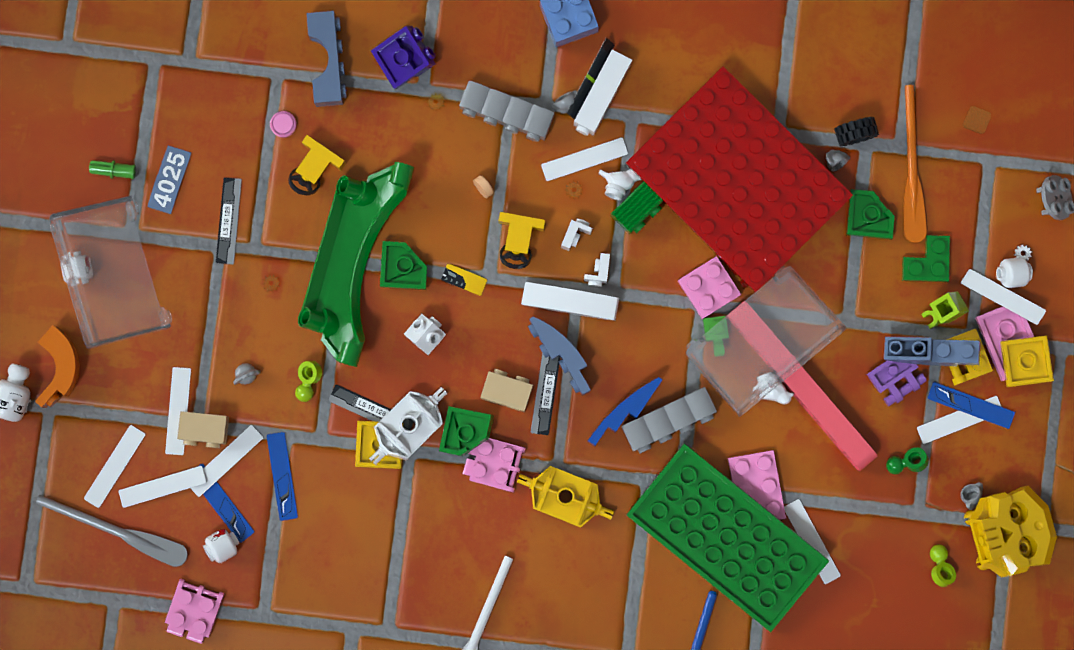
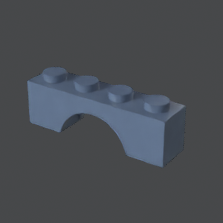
[306,11,347,107]

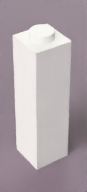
[574,50,632,136]

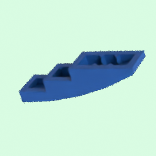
[587,377,662,446]

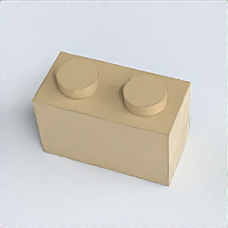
[480,369,533,413]
[177,411,229,448]

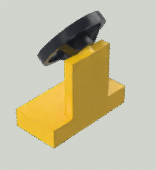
[288,135,346,196]
[498,212,545,269]

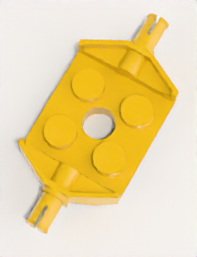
[517,466,614,528]

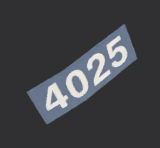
[147,145,191,214]

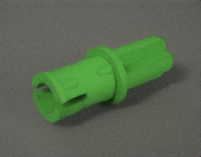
[89,160,136,179]

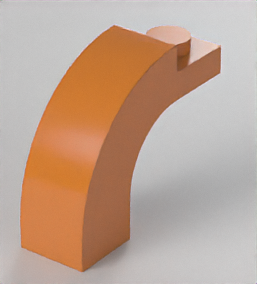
[35,325,80,408]

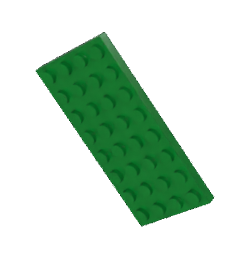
[626,443,829,632]

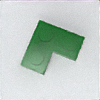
[902,235,950,282]

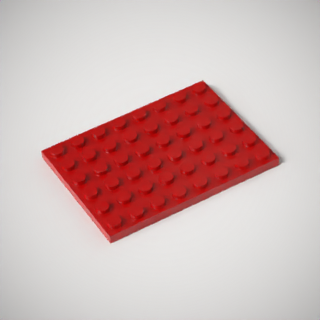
[625,66,853,293]

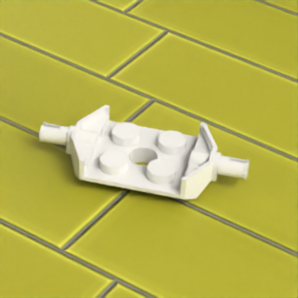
[369,387,447,465]

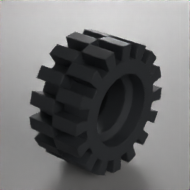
[834,117,879,147]

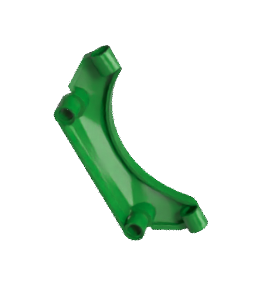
[298,162,414,367]

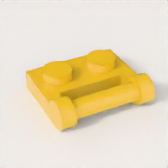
[946,328,993,386]

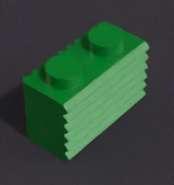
[611,181,663,235]

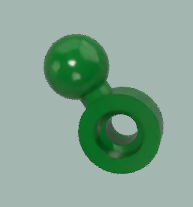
[886,447,929,474]

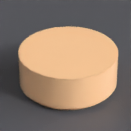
[473,175,494,199]

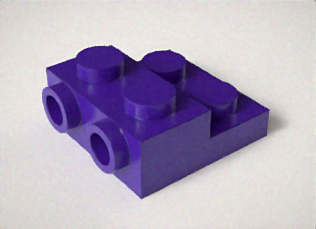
[371,26,436,89]

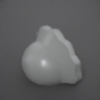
[552,90,577,113]
[826,150,850,172]
[233,363,261,385]
[961,482,983,510]

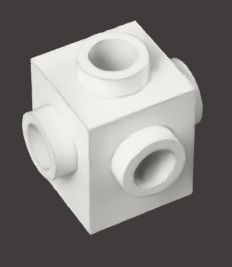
[404,314,446,355]

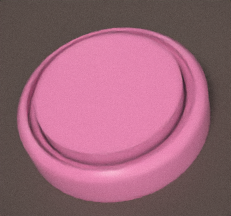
[270,111,297,138]

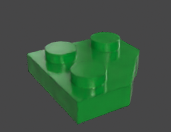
[846,189,895,240]
[380,241,427,290]
[439,406,494,456]

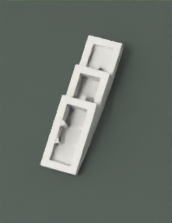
[521,282,619,321]

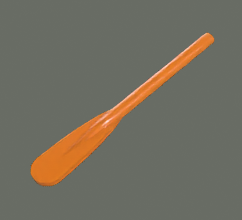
[903,85,927,243]

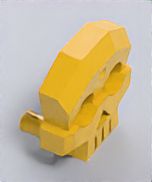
[964,486,1057,577]

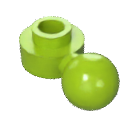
[295,361,322,402]
[930,544,956,587]

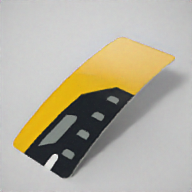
[441,264,487,296]

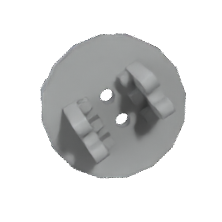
[1036,175,1074,220]

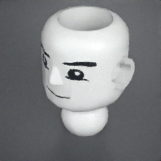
[0,363,31,422]

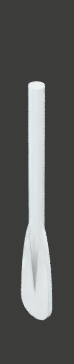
[462,556,513,650]

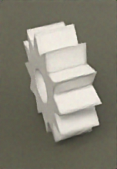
[1014,244,1032,261]

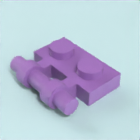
[866,361,927,406]

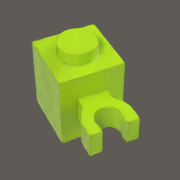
[922,291,969,329]

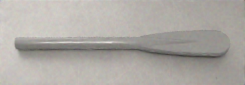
[36,495,188,567]

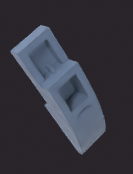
[528,317,591,396]
[884,337,980,366]

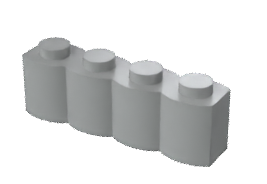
[459,81,554,142]
[621,387,717,454]

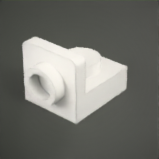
[561,218,593,251]
[584,253,610,287]

